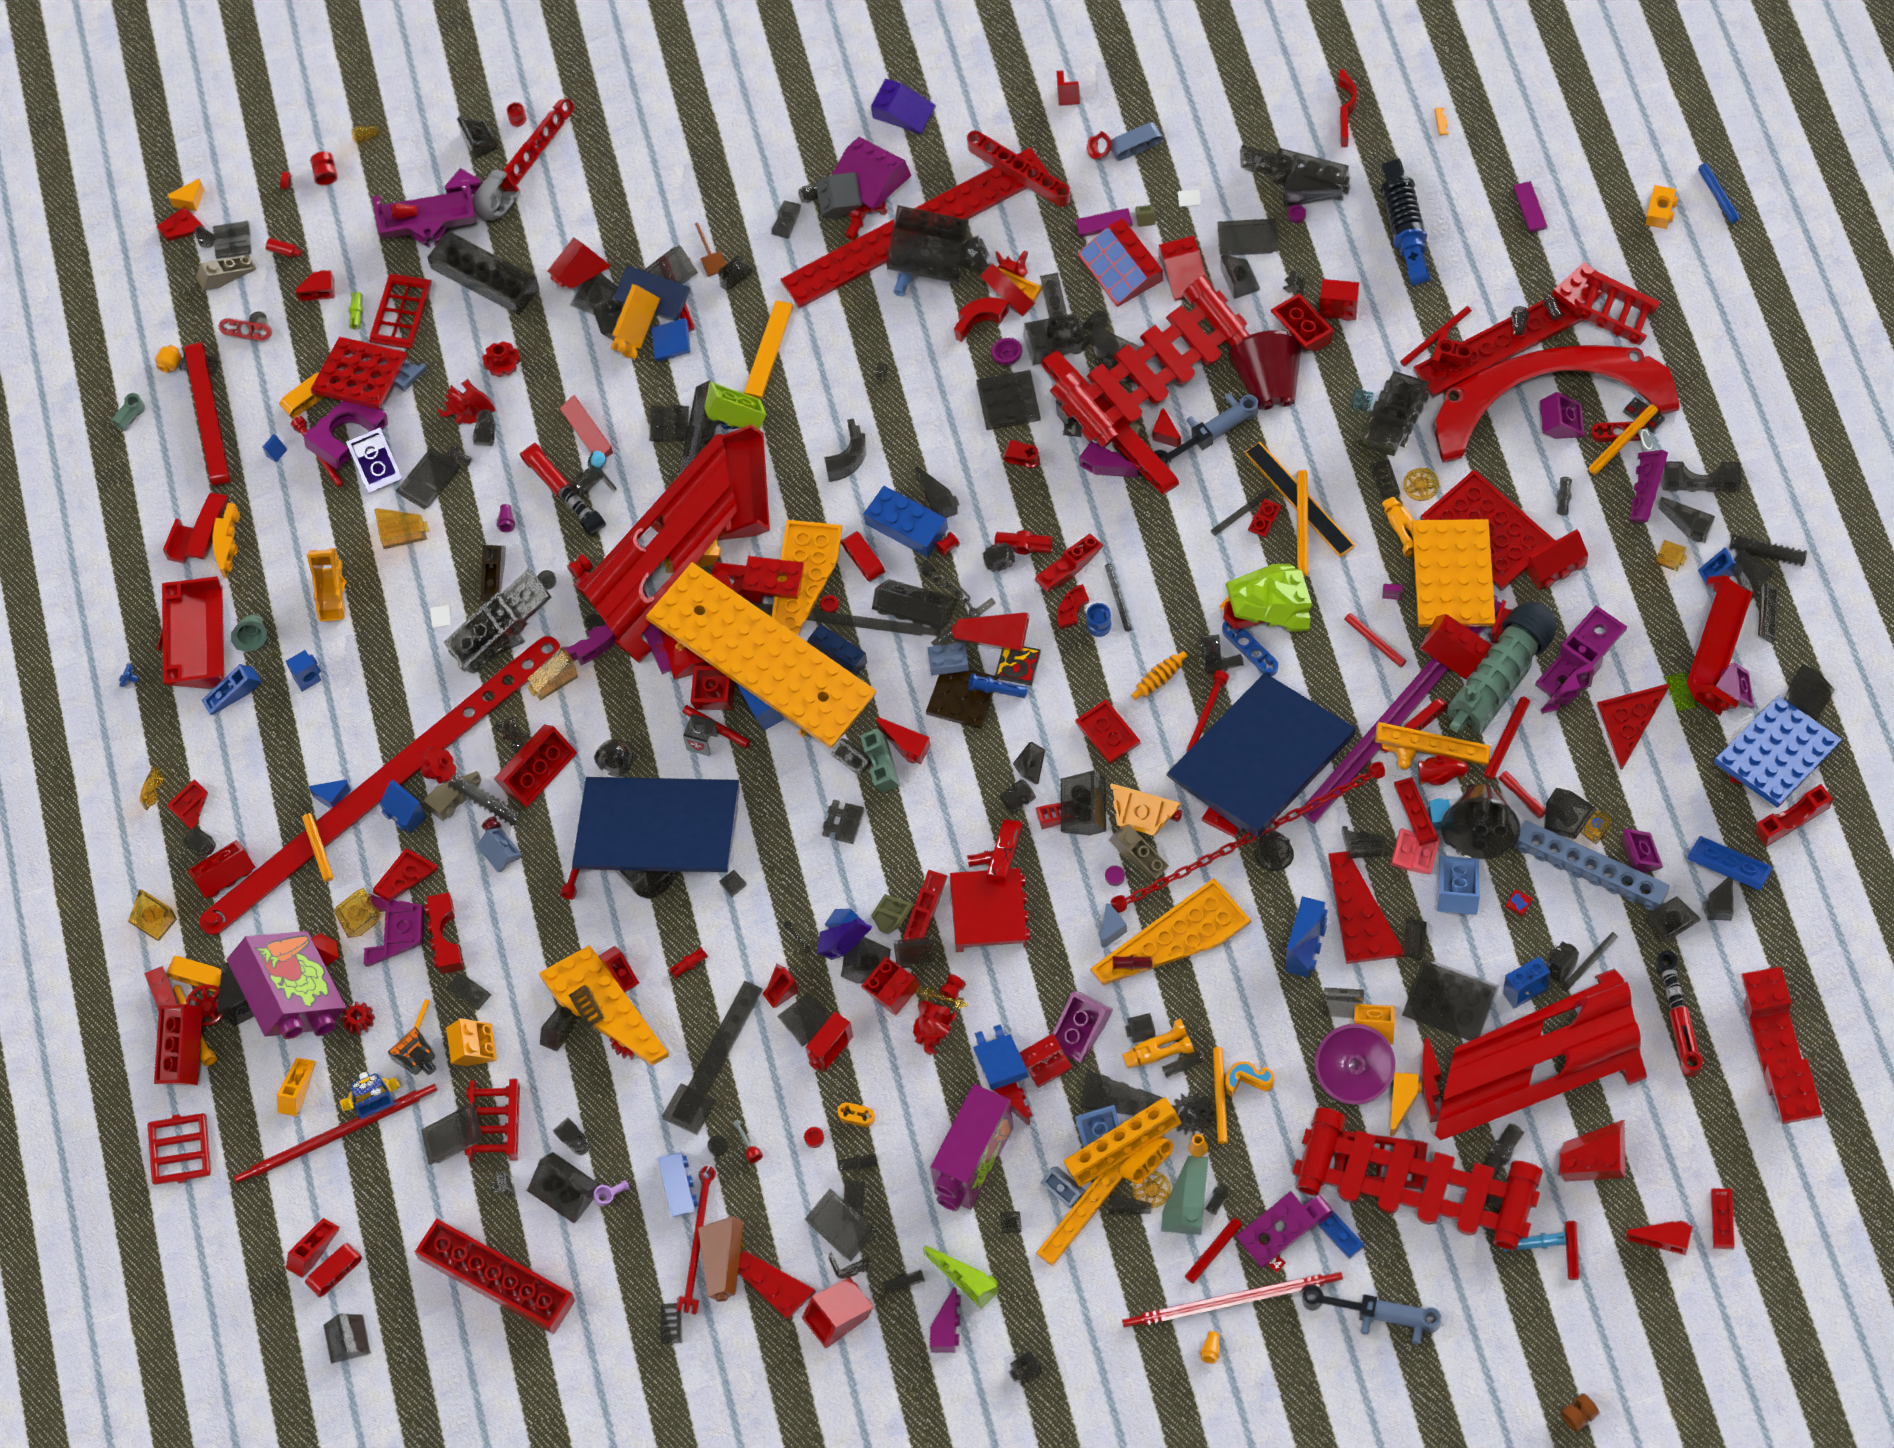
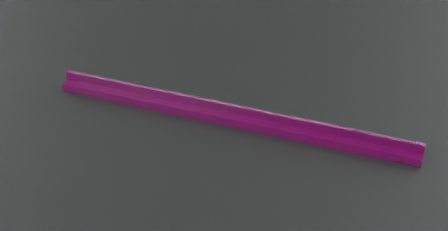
[1301,595,1501,825]

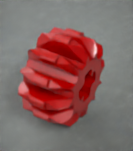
[341,1001,375,1035]

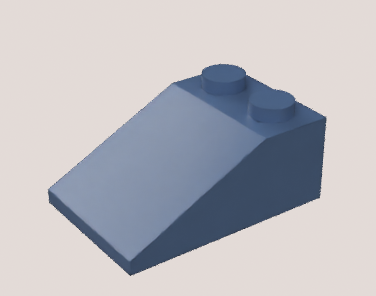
[1437,856,1480,915]

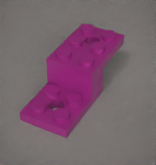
[1535,605,1627,707]

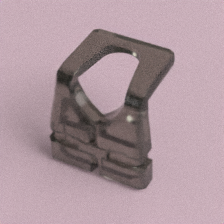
[828,1252,870,1279]

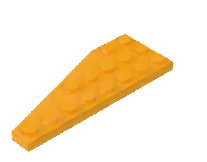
[772,520,843,635]
[1090,878,1251,985]
[539,945,669,1066]

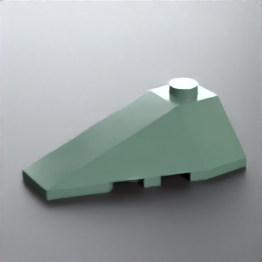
[1161,1155,1208,1235]

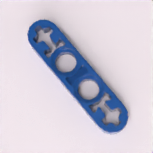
[1222,621,1278,676]

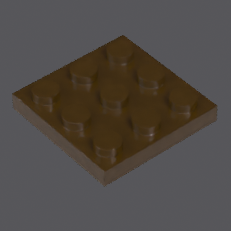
[926,669,998,729]

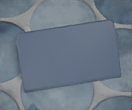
[1041,1166,1085,1208]

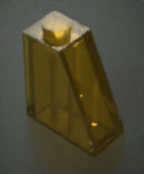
[374,508,429,549]
[527,647,578,701]

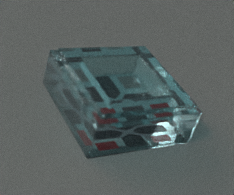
[1351,389,1374,411]

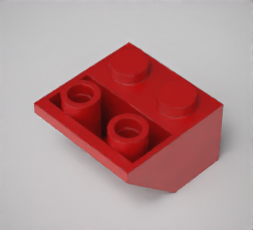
[861,957,920,1016]

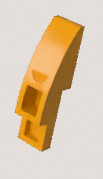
[213,503,240,578]

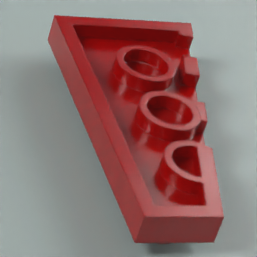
[738,1251,816,1320]

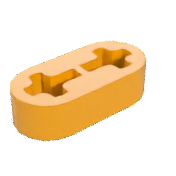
[837,1103,875,1127]

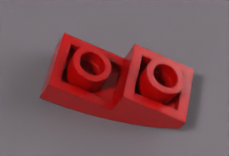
[1248,499,1282,538]

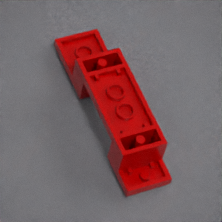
[1741,966,1823,1124]

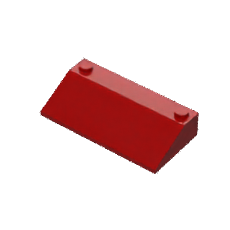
[705,425,770,540]
[162,576,224,689]

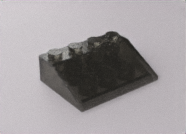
[1402,958,1500,1041]

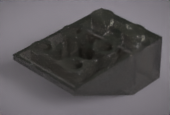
[1023,313,1087,365]

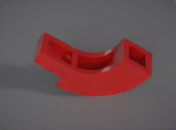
[954,297,1009,342]

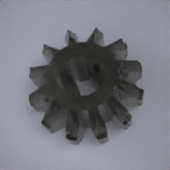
[983,543,1015,572]

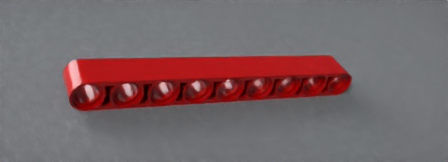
[184,342,231,487]

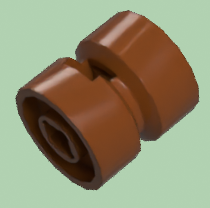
[1560,1393,1600,1433]

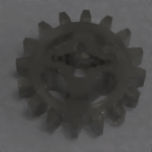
[1171,1092,1214,1136]

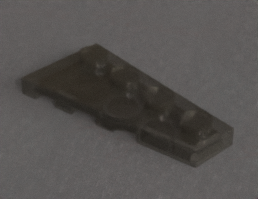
[1081,1069,1163,1116]

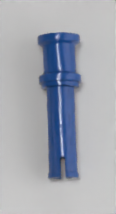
[968,673,1027,699]

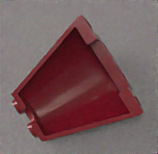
[1228,330,1302,410]

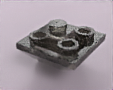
[592,300,623,341]

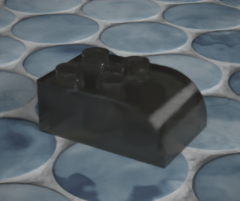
[1092,326,1141,384]

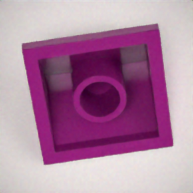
[1621,829,1663,873]

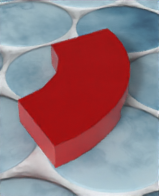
[1057,584,1089,630]

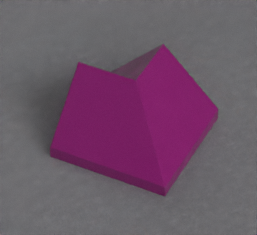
[1716,662,1754,709]

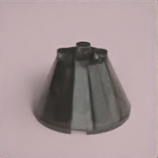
[1441,784,1520,859]

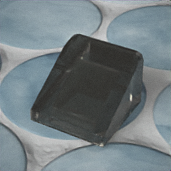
[1000,1211,1022,1234]

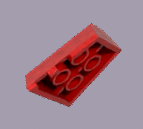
[1560,1120,1625,1182]

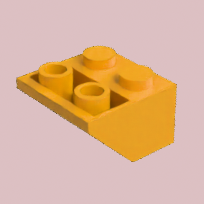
[446,1018,497,1066]

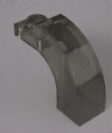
[824,418,867,482]

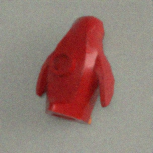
[1418,754,1469,786]

